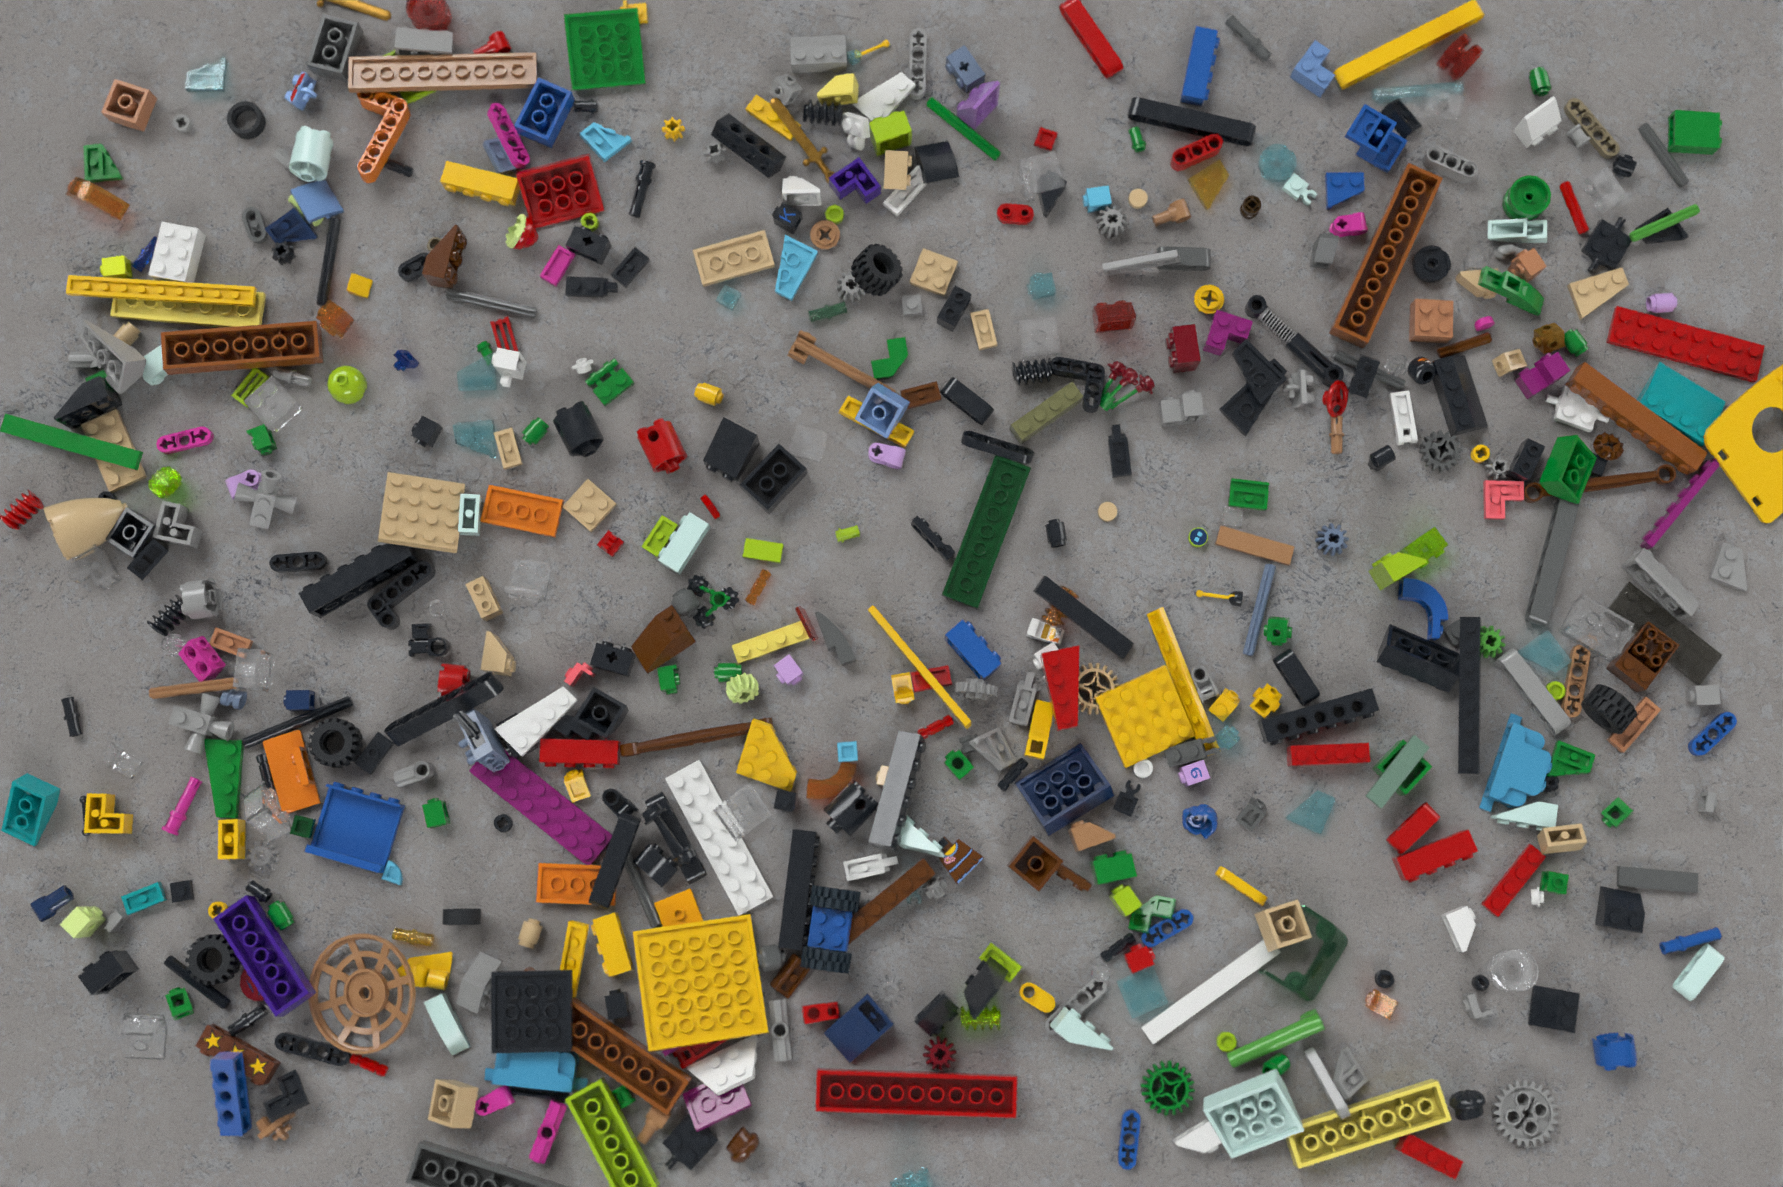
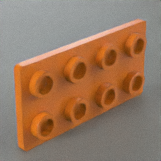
[263,730,321,815]

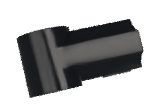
[1368,445,1396,471]

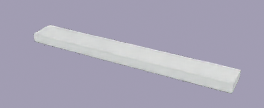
[1141,940,1281,1044]

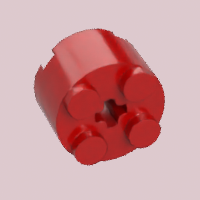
[437,663,471,698]

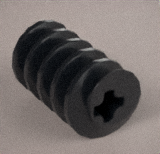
[803,99,842,127]
[1012,358,1052,386]
[147,595,188,636]

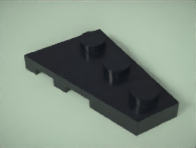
[1232,339,1287,406]

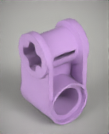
[868,443,906,469]
[225,469,261,499]

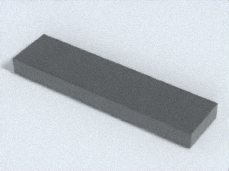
[1617,866,1698,893]

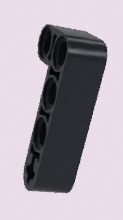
[367,561,436,630]

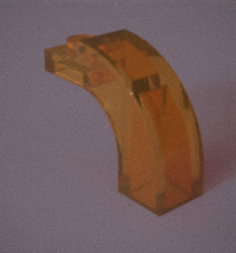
[66,177,130,221]
[806,762,857,800]

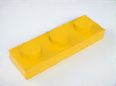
[745,94,801,142]

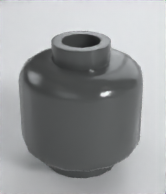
[671,588,700,618]
[756,944,785,972]

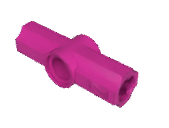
[528,1100,568,1164]

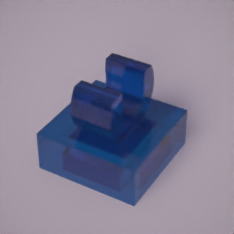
[393,350,420,371]

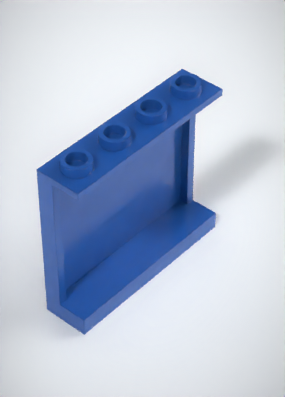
[305,782,405,873]

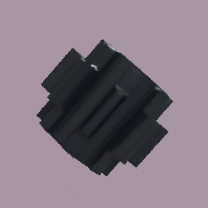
[1611,154,1637,179]
[271,241,296,266]

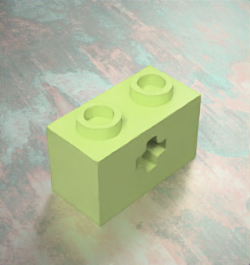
[60,906,106,938]

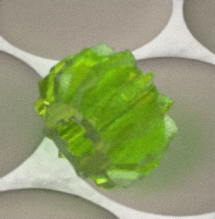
[148,466,182,499]

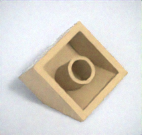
[481,631,516,677]

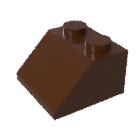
[1007,835,1063,892]

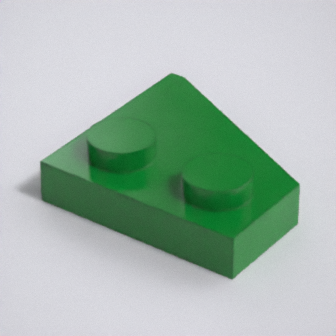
[83,144,123,183]
[1546,740,1595,777]

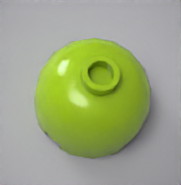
[327,365,367,404]

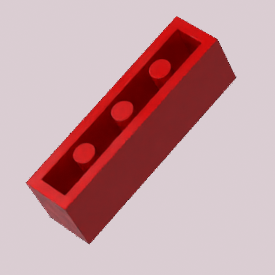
[539,739,621,768]
[1286,743,1370,767]
[1392,829,1478,883]

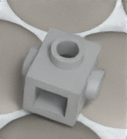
[769,74,803,106]

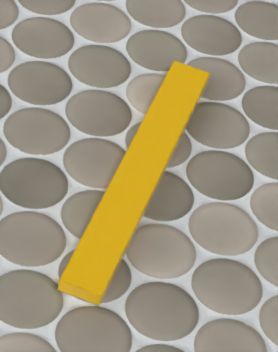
[867,605,972,730]
[1146,607,1221,756]

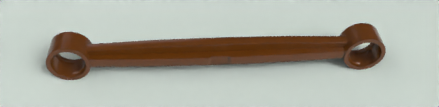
[1524,464,1676,503]
[619,718,774,757]

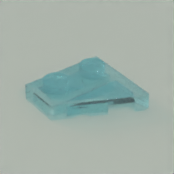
[185,57,228,92]
[457,353,497,391]
[1517,630,1572,673]
[1285,790,1336,834]

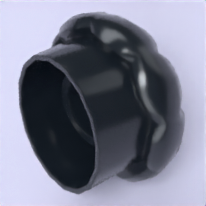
[1449,1089,1486,1121]

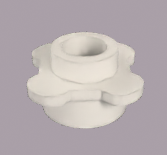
[572,358,593,374]
[1531,887,1544,907]

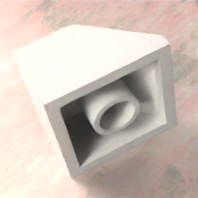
[1513,96,1562,148]

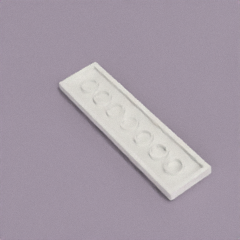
[665,760,774,916]

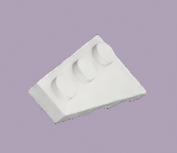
[852,72,916,121]

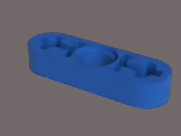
[1688,712,1737,756]
[1141,909,1193,947]
[1117,1109,1141,1169]

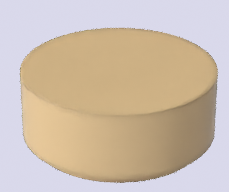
[1128,189,1148,209]
[1098,502,1117,522]

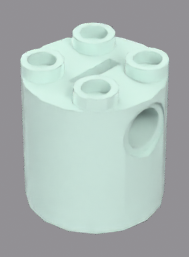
[289,126,334,182]

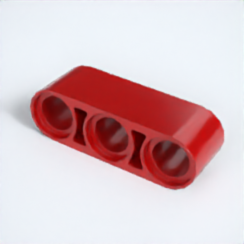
[1170,134,1223,171]
[1386,802,1441,855]

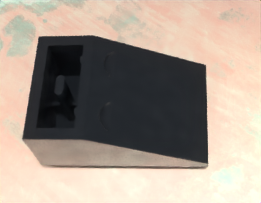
[54,376,122,429]

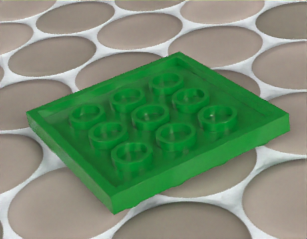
[564,8,646,91]

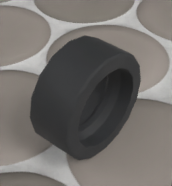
[227,101,266,139]
[443,908,481,925]

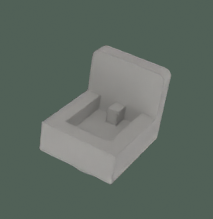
[1461,992,1493,1021]

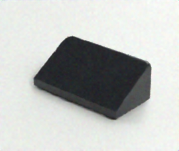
[1381,98,1422,139]

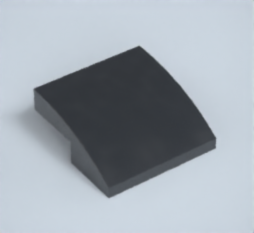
[914,141,959,184]

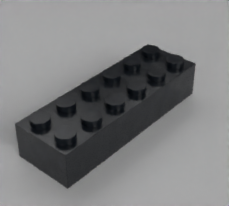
[299,543,421,618]

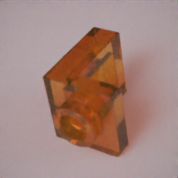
[1365,989,1399,1020]

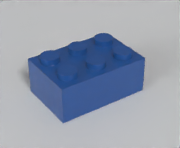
[514,77,575,149]
[944,620,1001,680]

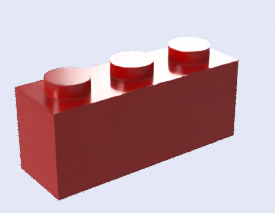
[1395,1134,1464,1180]

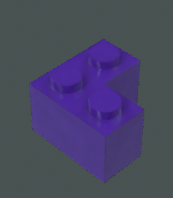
[829,157,881,204]

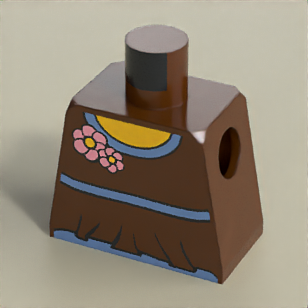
[938,836,984,884]

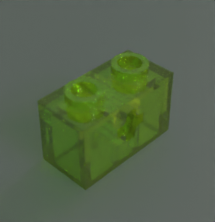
[1399,527,1448,569]

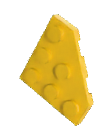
[736,718,797,791]

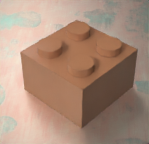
[101,79,157,132]
[1409,299,1453,344]

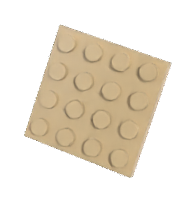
[378,472,465,553]

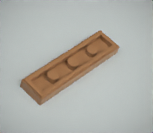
[1215,526,1295,566]

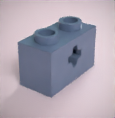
[945,45,985,93]

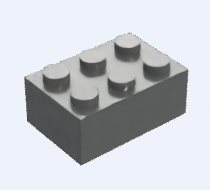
[306,14,364,82]

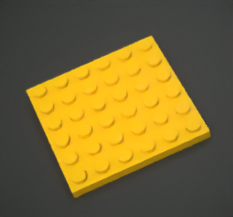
[633,914,768,1052]

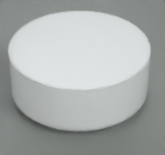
[1133,759,1153,778]

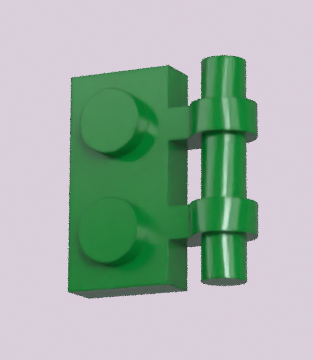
[585,358,635,406]

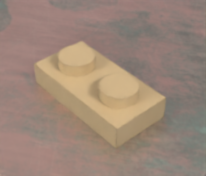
[970,309,997,350]
[494,428,523,470]

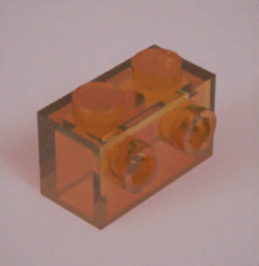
[316,299,355,338]

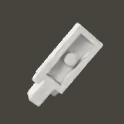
[843,853,899,881]

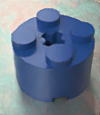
[1592,1033,1637,1071]

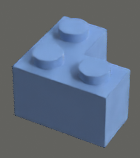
[1290,40,1335,98]

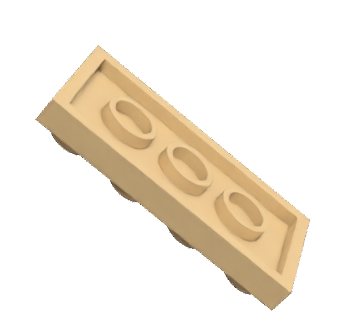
[693,230,775,287]
[81,409,147,493]

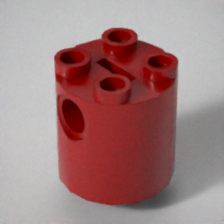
[637,418,687,474]

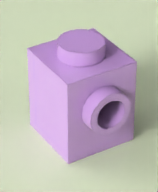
[774,654,804,686]

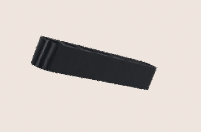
[1127,97,1256,146]
[384,672,504,746]

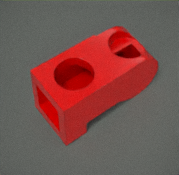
[801,1001,840,1024]

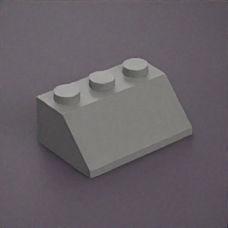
[790,35,847,74]

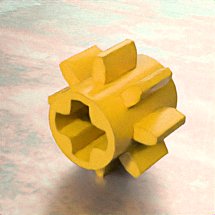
[661,117,685,142]

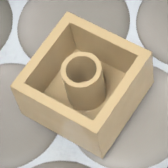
[1254,900,1312,952]
[428,1079,478,1128]

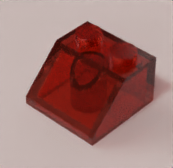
[1092,300,1136,333]

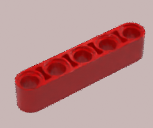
[1059,0,1124,79]

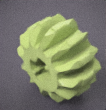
[726,673,759,704]

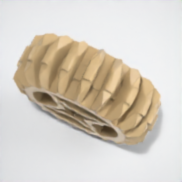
[1078,663,1120,715]

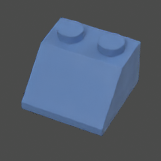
[855,383,910,439]

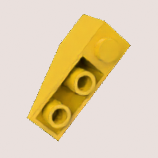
[1024,699,1053,760]

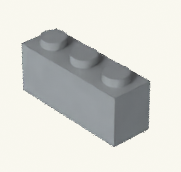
[395,27,453,56]

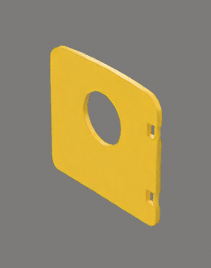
[1704,364,1783,523]

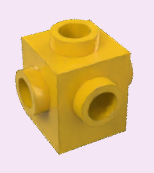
[1250,683,1282,718]

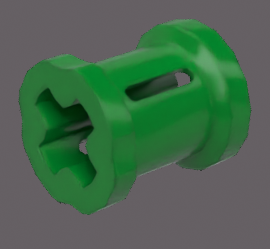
[611,1085,636,1109]

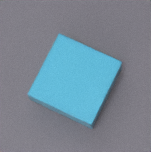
[837,741,858,763]

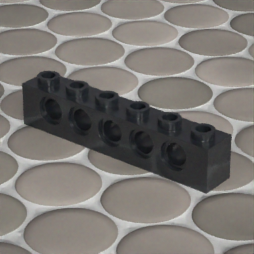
[1258,688,1379,746]

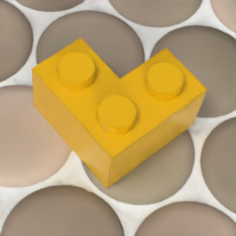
[84,793,133,834]

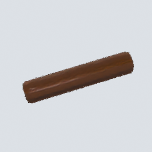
[1437,332,1492,359]

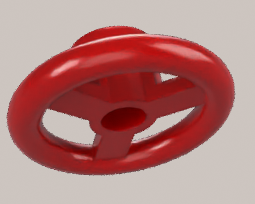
[1322,380,1348,418]

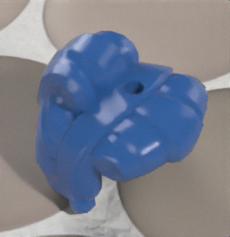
[1182,804,1218,839]

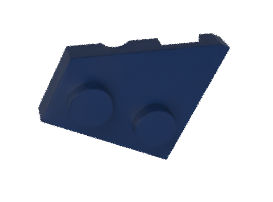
[265,207,318,244]

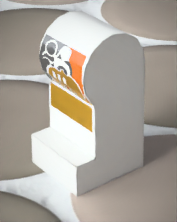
[1026,618,1065,646]

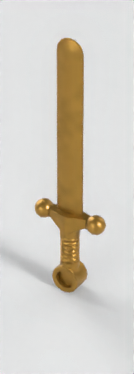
[316,0,391,21]
[770,98,835,183]

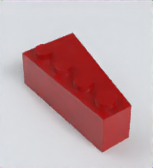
[1040,645,1080,732]

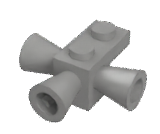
[234,469,297,529]
[169,693,234,754]

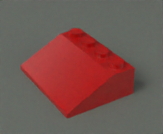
[516,153,605,228]

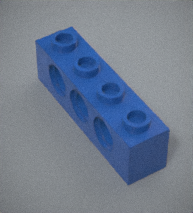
[210,1052,252,1136]

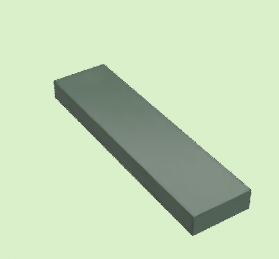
[1365,735,1430,809]

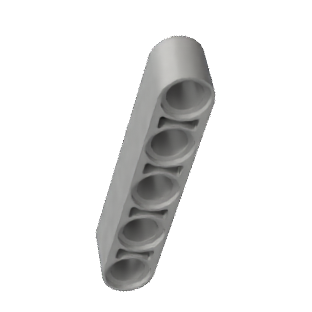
[1496,648,1571,736]

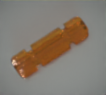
[745,569,771,605]

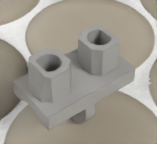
[1283,370,1314,408]

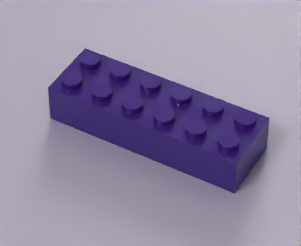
[213,895,316,1017]

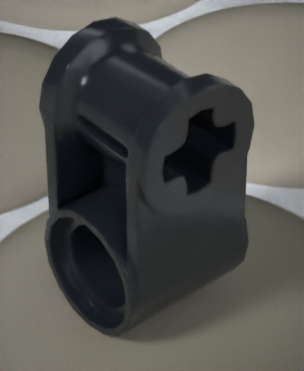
[602,788,639,818]

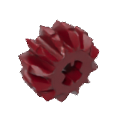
[923,1036,957,1071]

